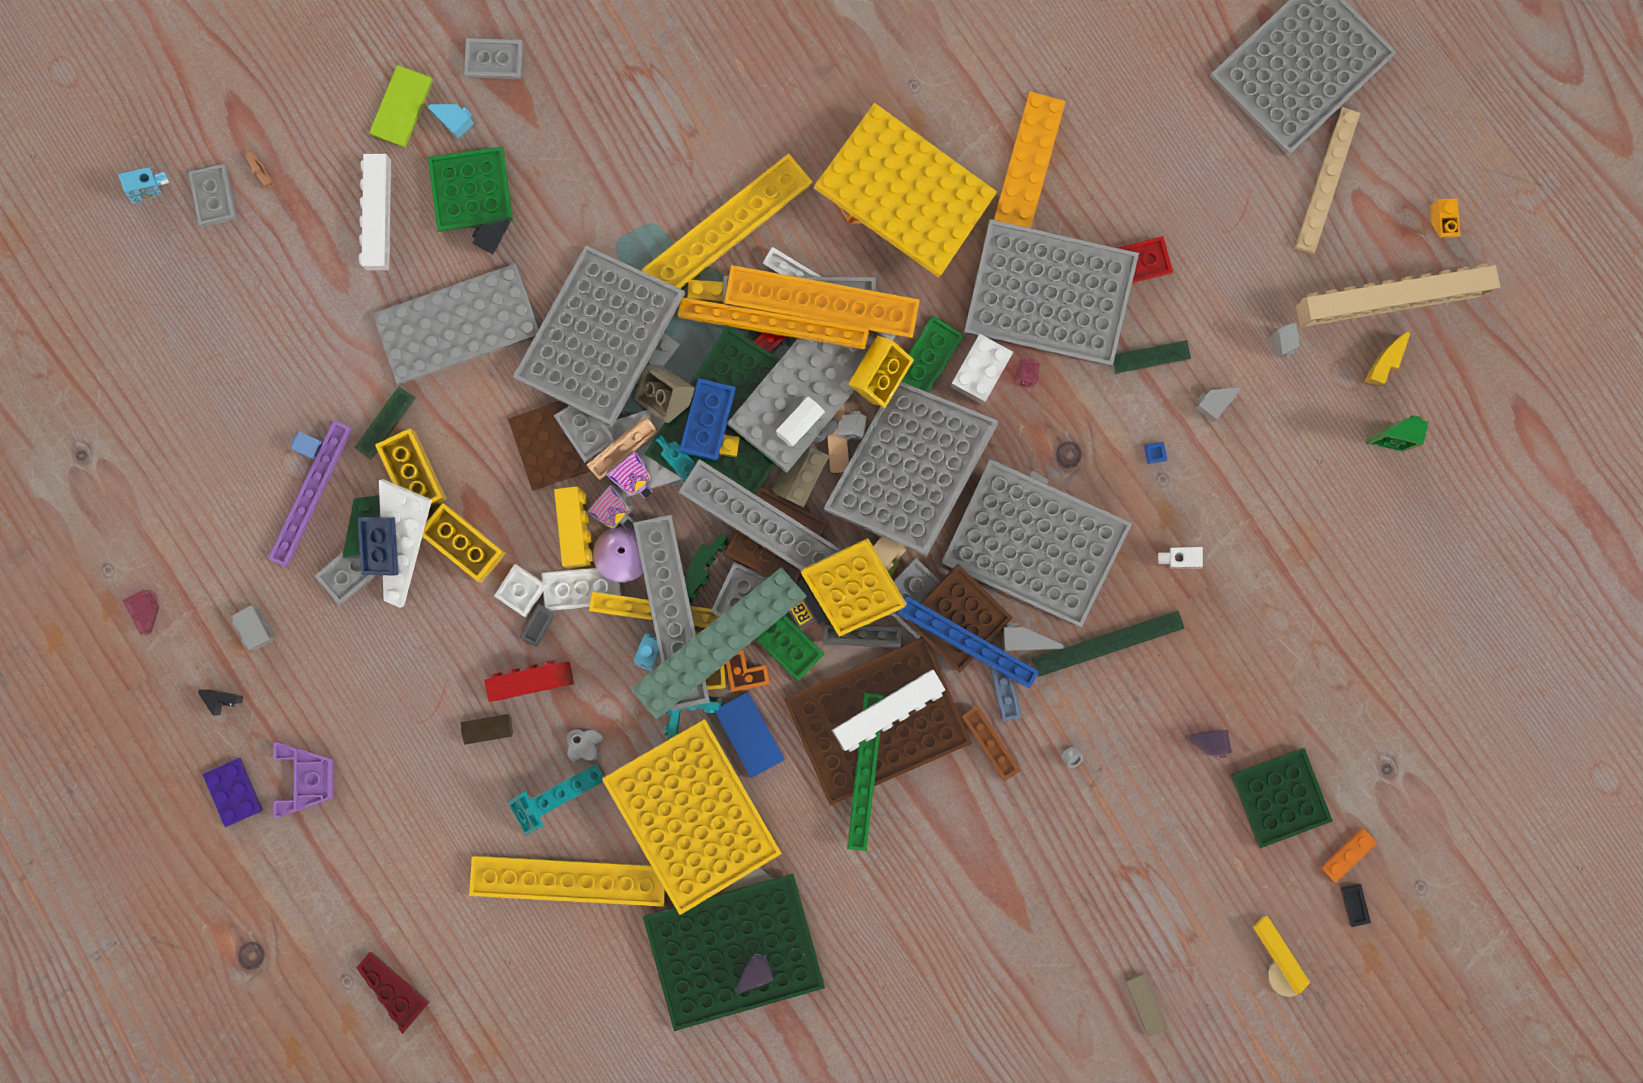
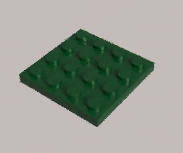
[1230,748,1333,849]

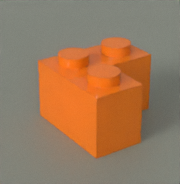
[726,650,770,692]

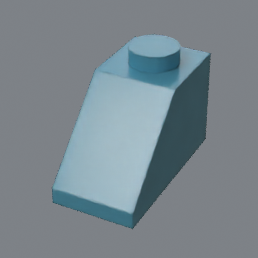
[428,104,474,139]

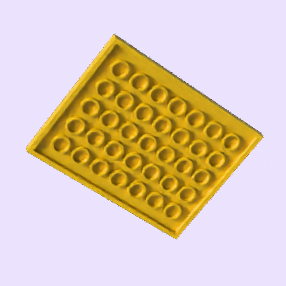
[813,103,997,278]
[602,719,781,915]

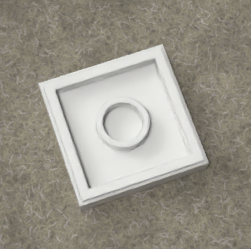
[494,564,547,617]

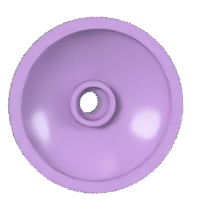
[593,526,643,583]

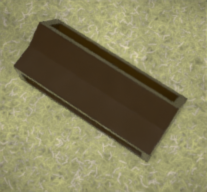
[461,714,513,745]

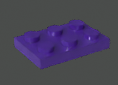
[202,758,263,828]

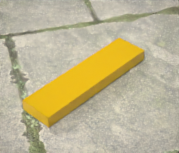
[1253,916,1310,994]

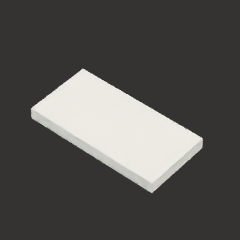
[542,568,621,611]

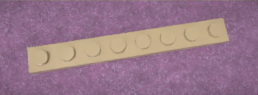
[1295,107,1360,255]

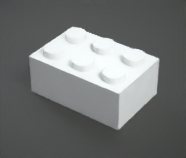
[950,334,1013,405]

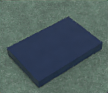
[358,516,398,576]

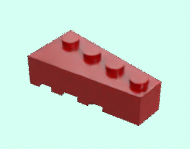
[484,660,574,702]

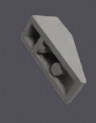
[1002,623,1063,651]

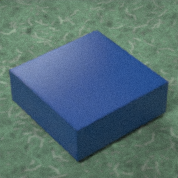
[1144,442,1167,465]

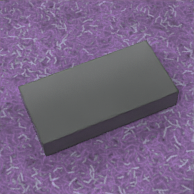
[520,604,556,647]

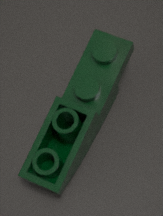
[685,533,728,602]

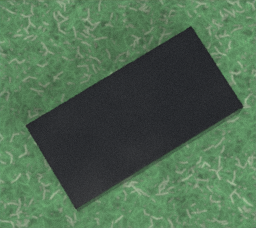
[1341,884,1371,927]

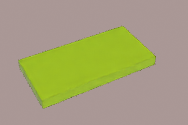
[369,65,433,148]

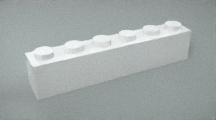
[359,154,391,270]
[832,670,945,752]

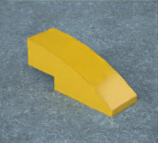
[1365,332,1411,387]

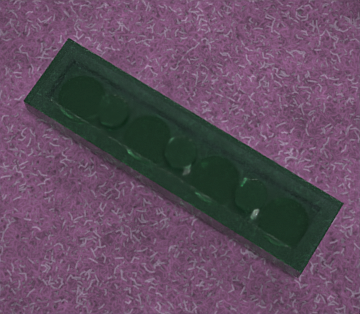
[1113,340,1191,374]
[354,386,416,460]

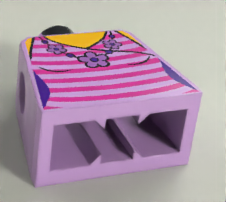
[607,451,653,499]

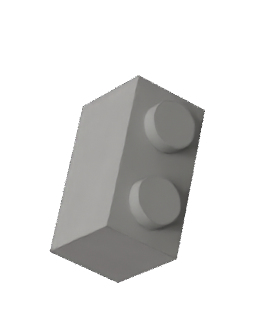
[231,605,276,650]

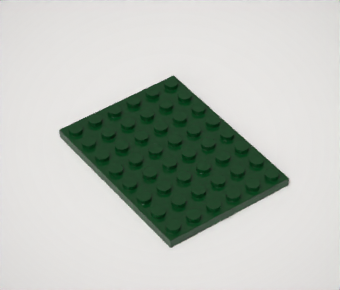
[644,325,780,495]
[643,873,825,1031]

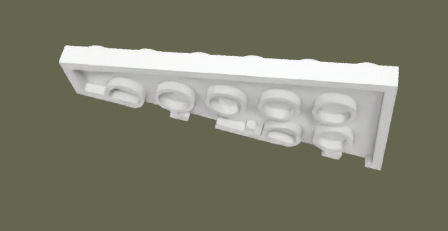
[379,479,432,608]

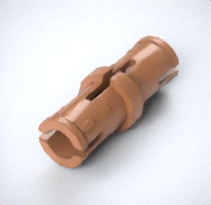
[244,151,274,189]

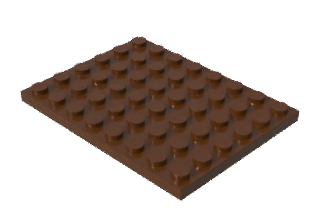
[784,638,972,806]

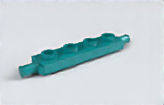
[656,435,696,482]

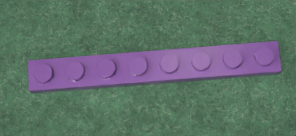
[268,420,353,567]

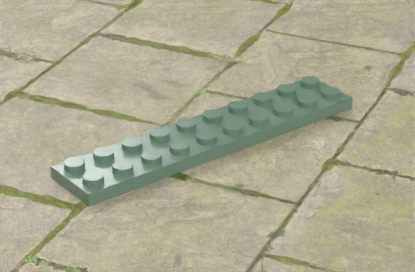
[631,567,807,720]

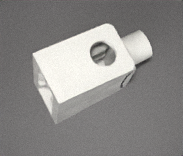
[1158,547,1203,569]

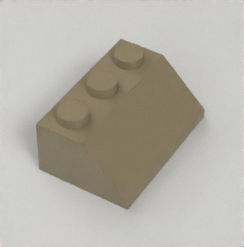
[634,364,694,423]
[770,446,829,509]

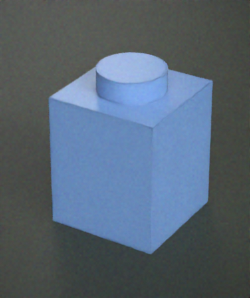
[291,432,323,459]

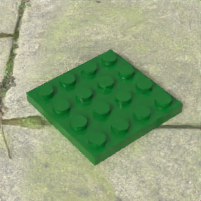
[428,146,514,232]

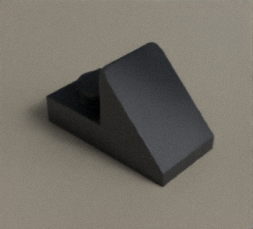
[198,689,243,716]

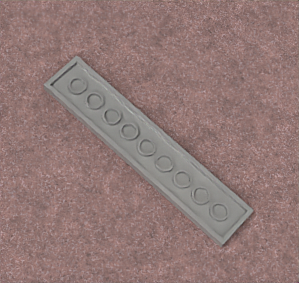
[678,459,842,570]
[634,515,710,711]

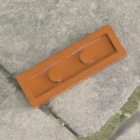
[1320,828,1377,883]

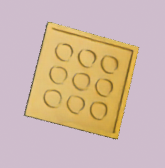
[801,538,906,637]

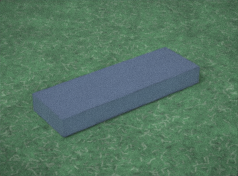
[990,667,1022,722]

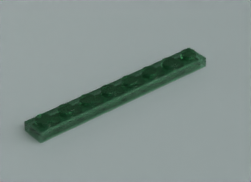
[1032,611,1185,677]

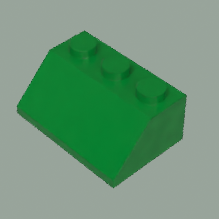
[1366,415,1429,452]

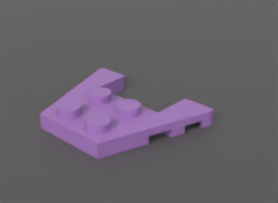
[273,742,334,819]

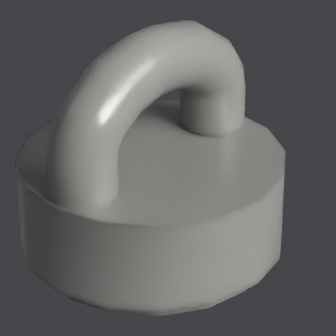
[1062,747,1083,768]

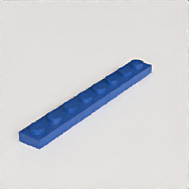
[896,596,1039,688]

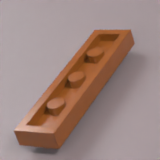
[961,706,1020,781]

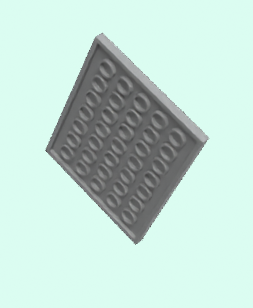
[1209,0,1397,156]
[964,219,1139,366]
[513,246,685,427]
[824,382,998,556]
[941,458,1132,627]

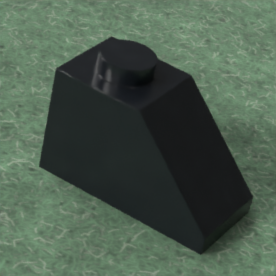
[472,217,512,255]

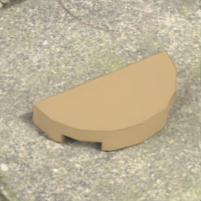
[1267,961,1298,997]

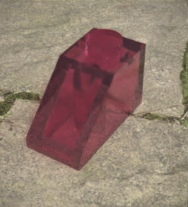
[1014,358,1040,389]
[123,589,159,635]

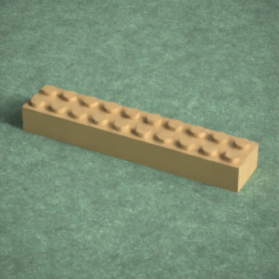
[1296,264,1501,328]

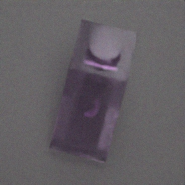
[1185,729,1232,759]
[735,953,774,994]

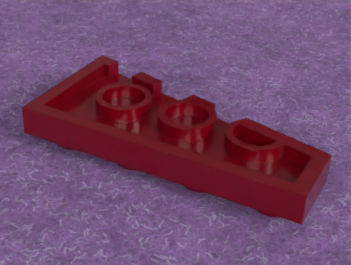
[356,952,430,1034]

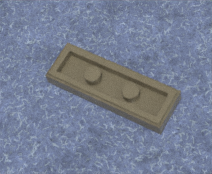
[1125,973,1166,1037]

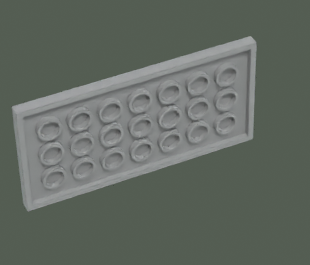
[373,263,539,386]
[727,338,869,473]

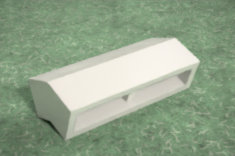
[776,397,825,446]

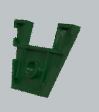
[343,495,420,559]

